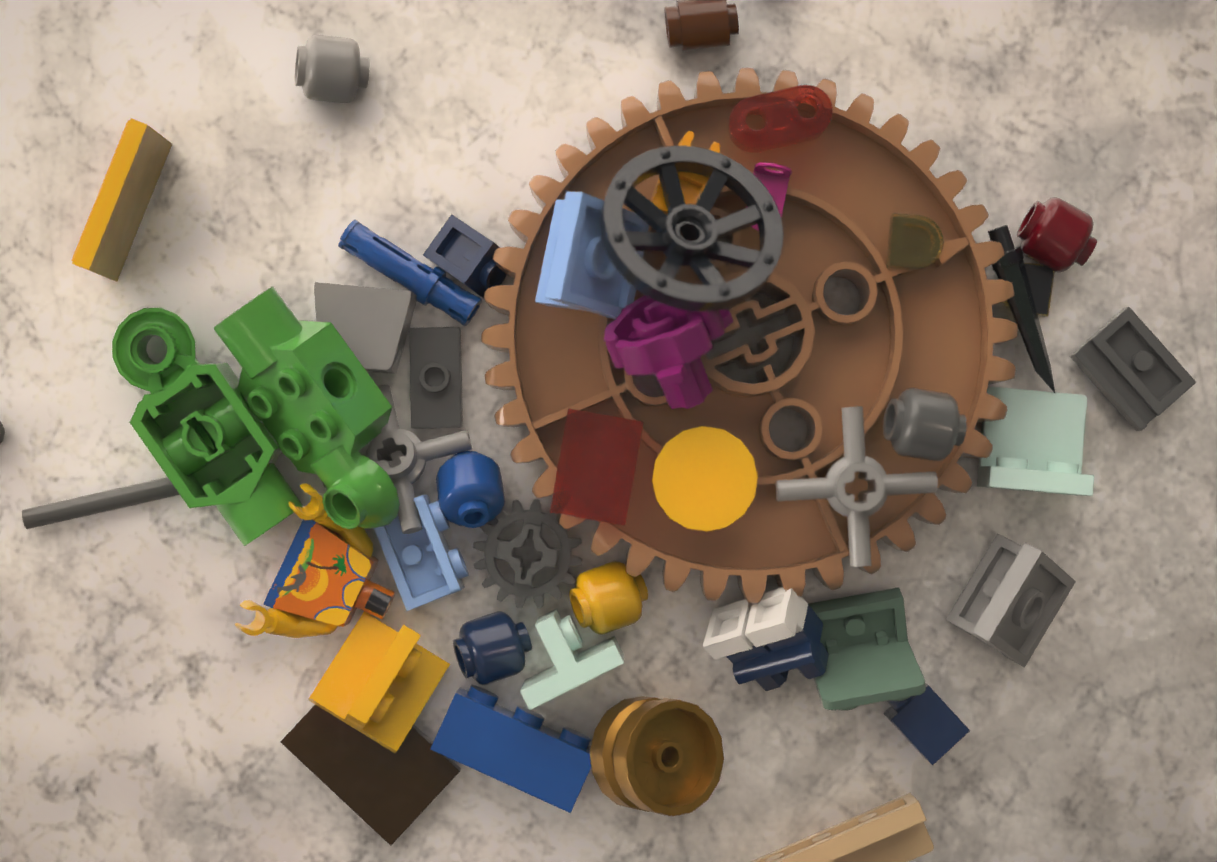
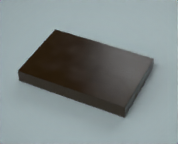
[281,705,461,846]

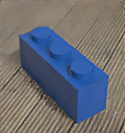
[430,685,591,813]

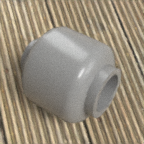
[294,35,370,103]

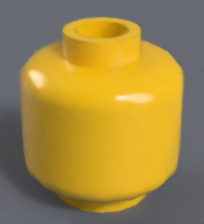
[569,561,648,635]

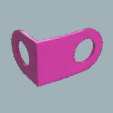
[746,162,792,231]

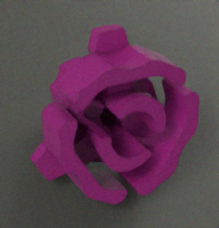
[604,295,734,409]

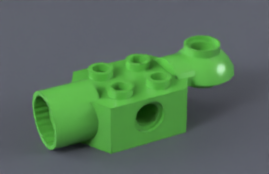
[213,286,400,529]
[112,308,303,546]

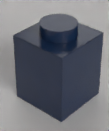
[883,683,970,765]

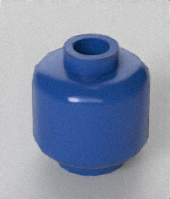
[436,451,505,528]

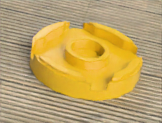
[652,426,758,532]

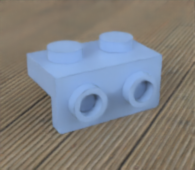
[374,494,469,611]

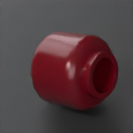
[1017,197,1097,273]

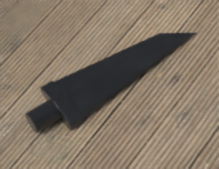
[987,225,1055,393]

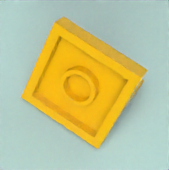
[308,611,450,753]

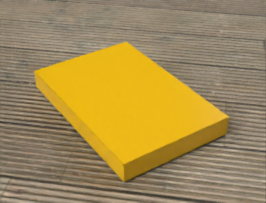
[71,118,172,282]

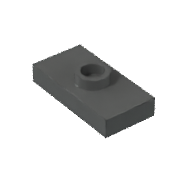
[409,327,463,429]

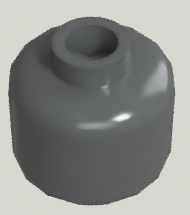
[883,388,967,461]

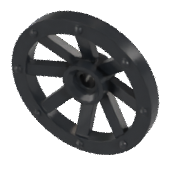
[600,146,784,312]

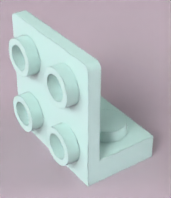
[977,387,1094,496]

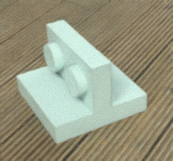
[520,609,624,710]

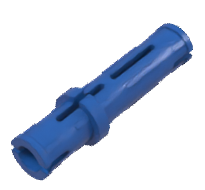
[338,219,482,327]

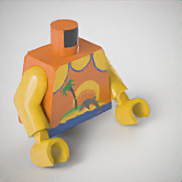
[235,483,395,638]

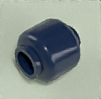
[453,611,532,685]

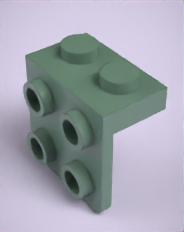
[809,587,926,710]

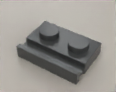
[1070,307,1196,431]

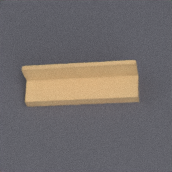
[750,793,934,862]

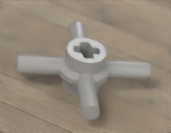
[322,385,472,534]
[776,406,938,567]

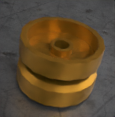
[590,696,724,817]

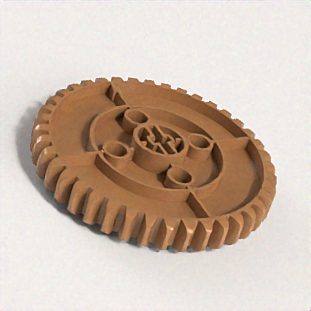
[481,68,1018,603]

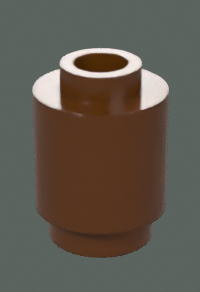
[664,0,739,51]

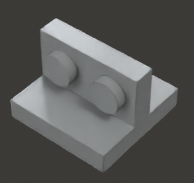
[946,534,1076,668]

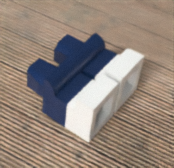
[703,587,829,691]

